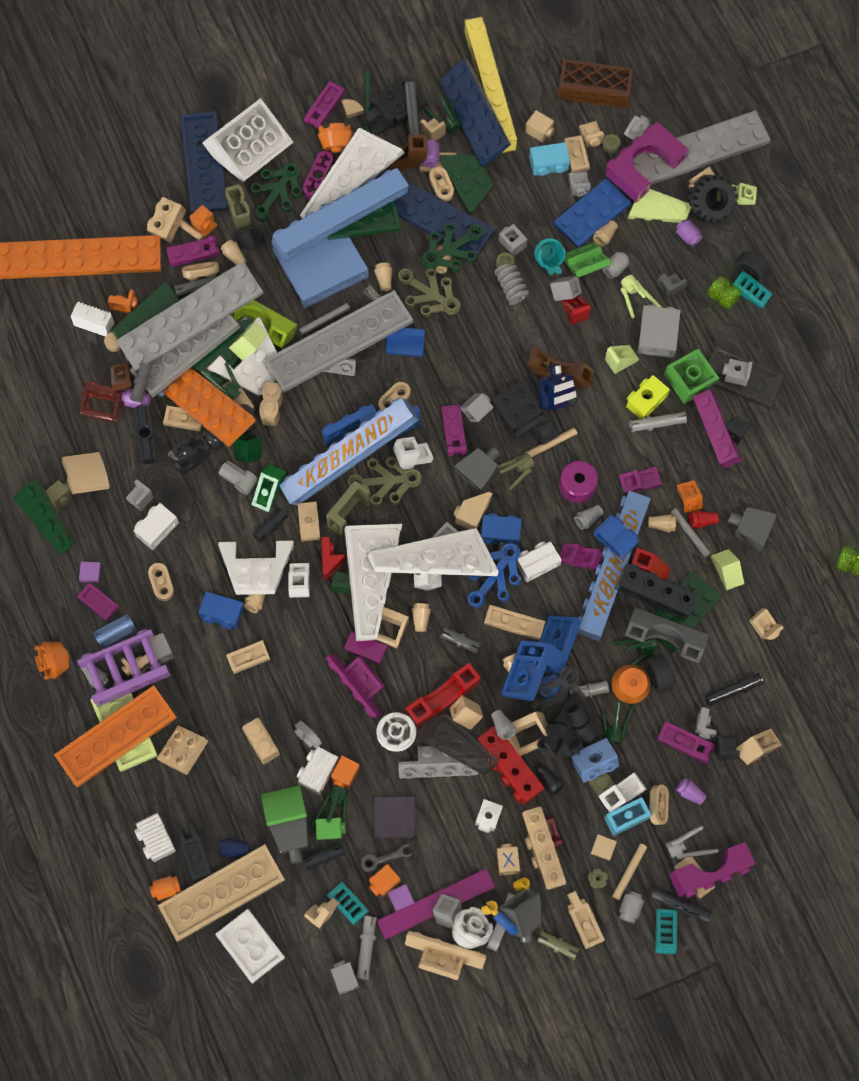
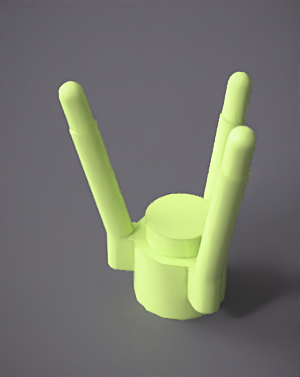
[621,275,661,318]

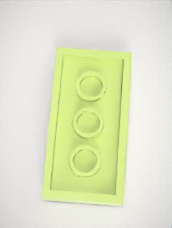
[90,693,157,772]

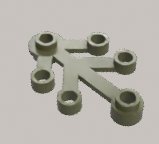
[398,269,461,318]
[348,457,422,507]

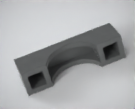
[625,607,709,663]

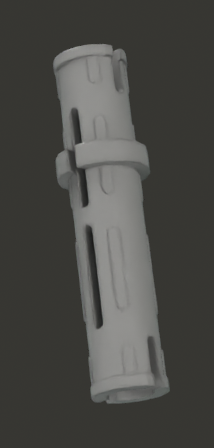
[629,411,687,433]
[356,916,377,980]

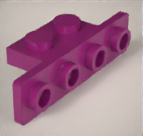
[326,654,385,718]

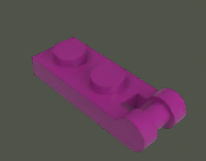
[304,81,345,130]
[166,236,220,267]
[441,404,467,456]
[657,721,715,764]

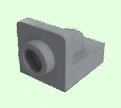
[624,115,650,140]
[569,171,591,196]
[694,707,717,740]

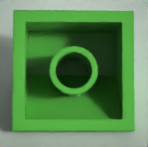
[663,349,719,404]

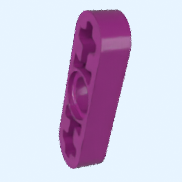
[303,151,333,199]

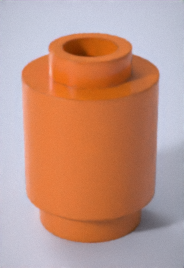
[149,876,181,901]

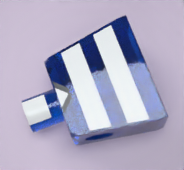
[540,364,578,411]

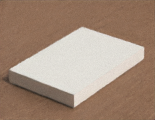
[215,909,285,984]

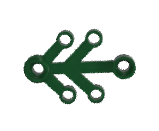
[251,162,302,222]
[421,223,483,272]

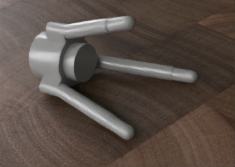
[666,825,718,860]

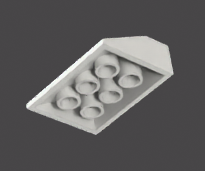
[203,98,293,182]

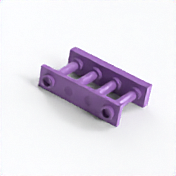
[77,629,171,707]

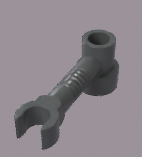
[361,844,412,872]

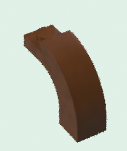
[386,134,428,171]
[528,348,594,388]

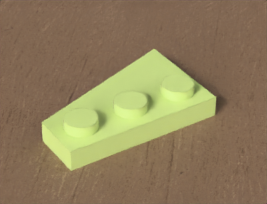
[628,189,691,223]

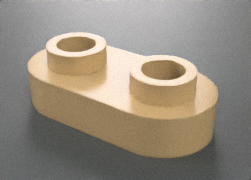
[429,167,454,202]
[182,262,219,280]
[379,382,410,410]
[148,563,174,601]
[649,785,669,825]

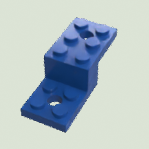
[322,404,420,449]
[501,615,582,701]

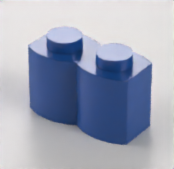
[594,515,639,560]

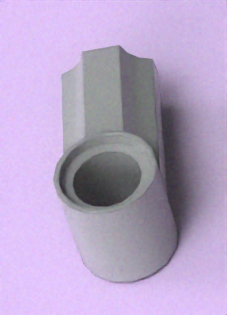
[219,460,259,495]

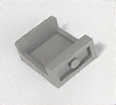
[637,304,680,358]

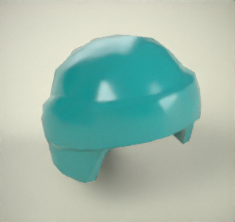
[534,238,566,275]

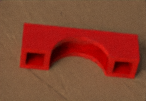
[405,663,481,729]

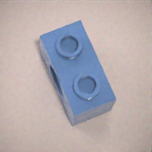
[571,738,619,783]

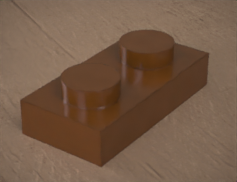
[110,362,132,391]

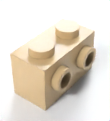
[147,197,186,243]

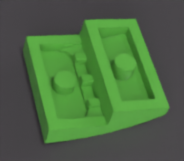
[564,242,611,278]
[261,785,307,826]

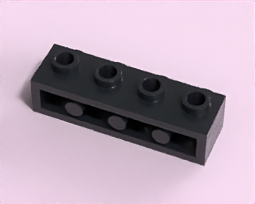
[614,564,698,620]

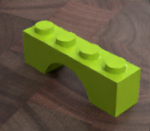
[230,300,297,348]

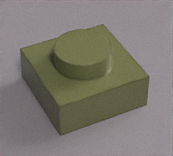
[588,772,615,798]

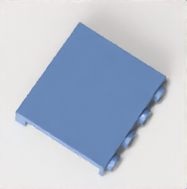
[272,237,368,309]

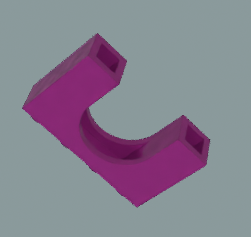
[605,121,689,203]

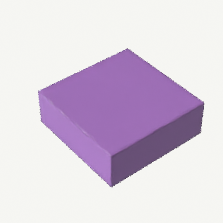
[79,562,101,583]
[388,884,414,911]

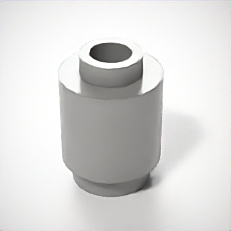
[602,252,629,279]
[619,891,644,924]

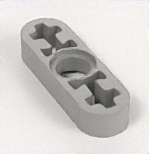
[487,893,515,952]

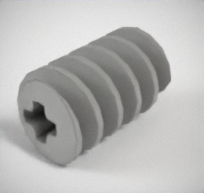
[494,264,529,305]

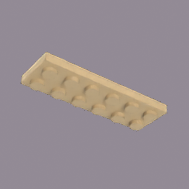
[158,845,285,942]

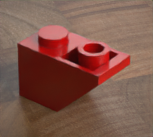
[631,548,670,580]

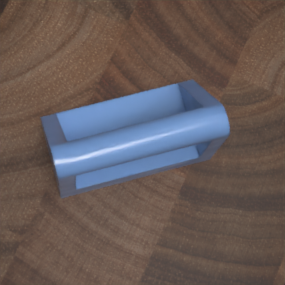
[93,614,137,650]

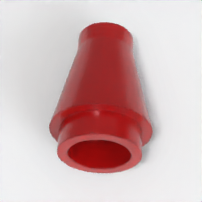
[689,510,719,529]

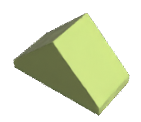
[229,321,269,361]
[605,345,639,374]
[711,549,744,591]

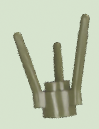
[498,453,534,490]

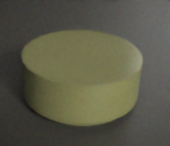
[602,134,621,153]
[496,252,514,268]

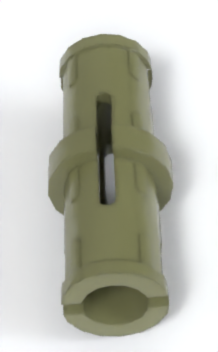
[537,930,579,960]

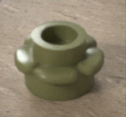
[588,868,608,888]

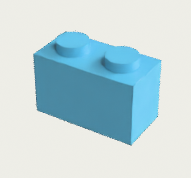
[529,142,570,176]
[604,797,651,836]

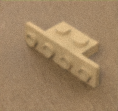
[522,807,566,890]
[405,931,486,980]

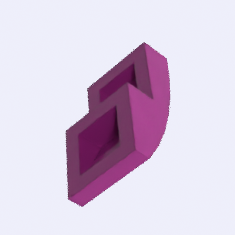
[619,467,662,494]
[560,543,602,570]

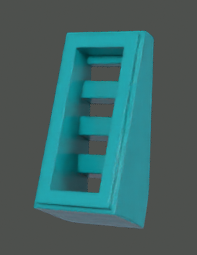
[731,271,772,309]
[327,882,369,926]
[655,909,677,954]

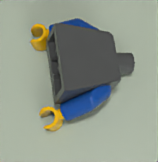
[481,878,542,943]

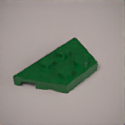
[439,155,494,215]

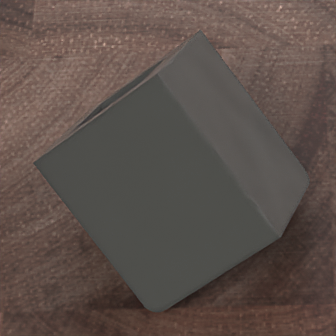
[657,273,687,299]

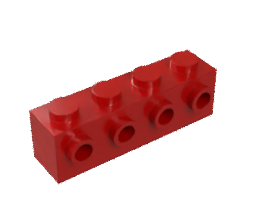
[476,726,544,805]

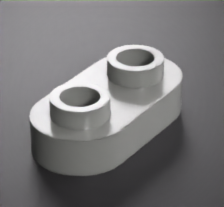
[294,720,322,749]

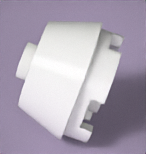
[376,712,416,751]
[452,907,493,949]

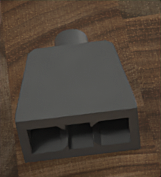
[454,447,500,494]
[728,507,777,552]
[269,817,308,864]

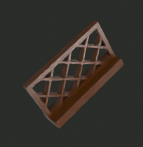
[557,59,633,109]

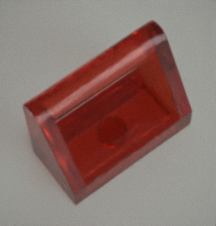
[79,382,123,423]

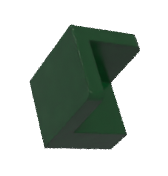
[234,434,262,463]
[331,571,351,595]

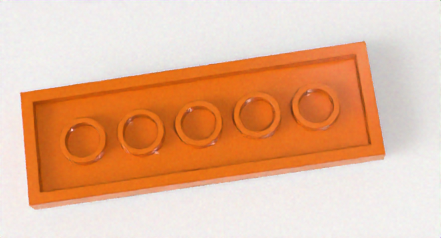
[163,368,256,447]
[54,685,177,788]

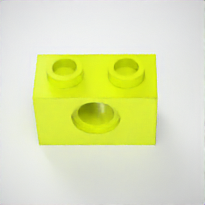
[626,375,670,419]

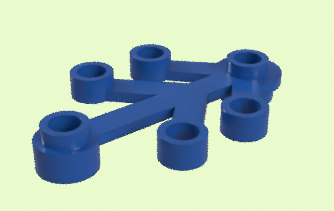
[468,543,521,608]

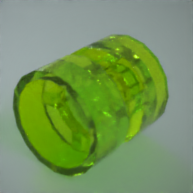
[707,276,742,310]
[836,545,859,576]

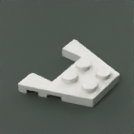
[207,317,277,396]
[218,541,294,595]

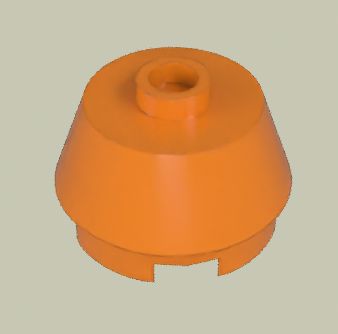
[317,123,353,153]
[34,642,69,680]
[612,665,651,704]

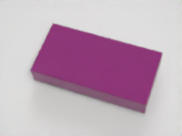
[77,582,120,622]
[344,631,387,665]

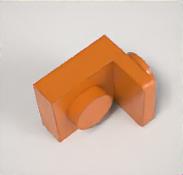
[108,289,138,314]
[676,480,703,513]

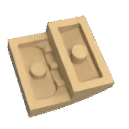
[62,452,109,494]

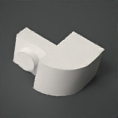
[393,437,433,470]
[289,563,310,598]
[599,773,646,812]

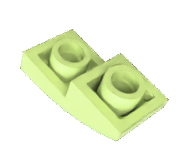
[716,183,757,205]

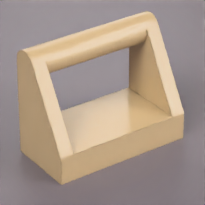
[376,607,409,649]
[508,712,549,756]

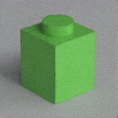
[316,818,346,840]

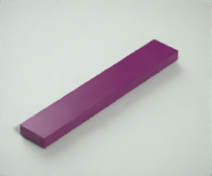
[377,869,495,940]

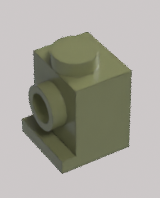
[46,480,72,512]

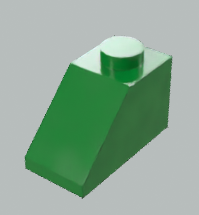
[251,464,286,512]

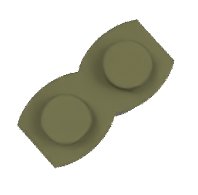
[225,184,251,229]

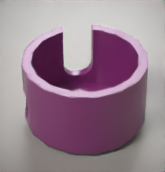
[559,461,598,503]

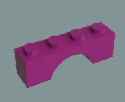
[693,389,743,468]
[669,842,755,898]

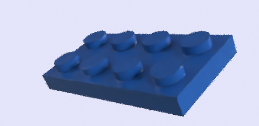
[553,179,631,249]

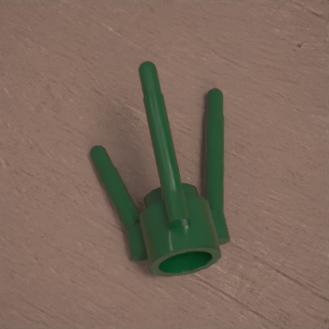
[422,96,461,133]
[200,362,241,400]
[611,638,657,665]
[601,701,635,744]
[310,786,349,828]

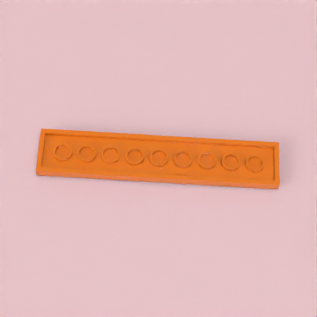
[0,235,161,279]

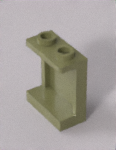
[326,481,371,538]

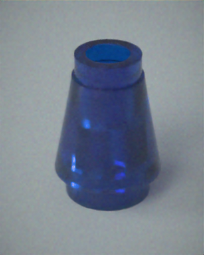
[220,838,249,858]

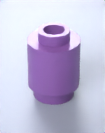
[422,139,439,168]
[676,220,703,247]
[122,388,151,408]

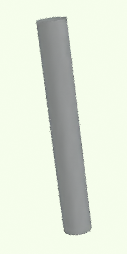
[299,303,350,336]
[670,508,711,558]

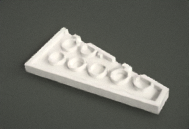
[300,128,404,219]
[345,524,402,641]
[368,528,499,576]

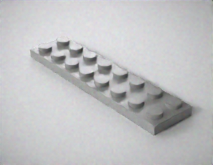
[633,110,771,185]
[116,261,264,373]
[264,290,413,393]

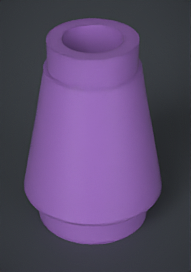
[676,778,707,805]

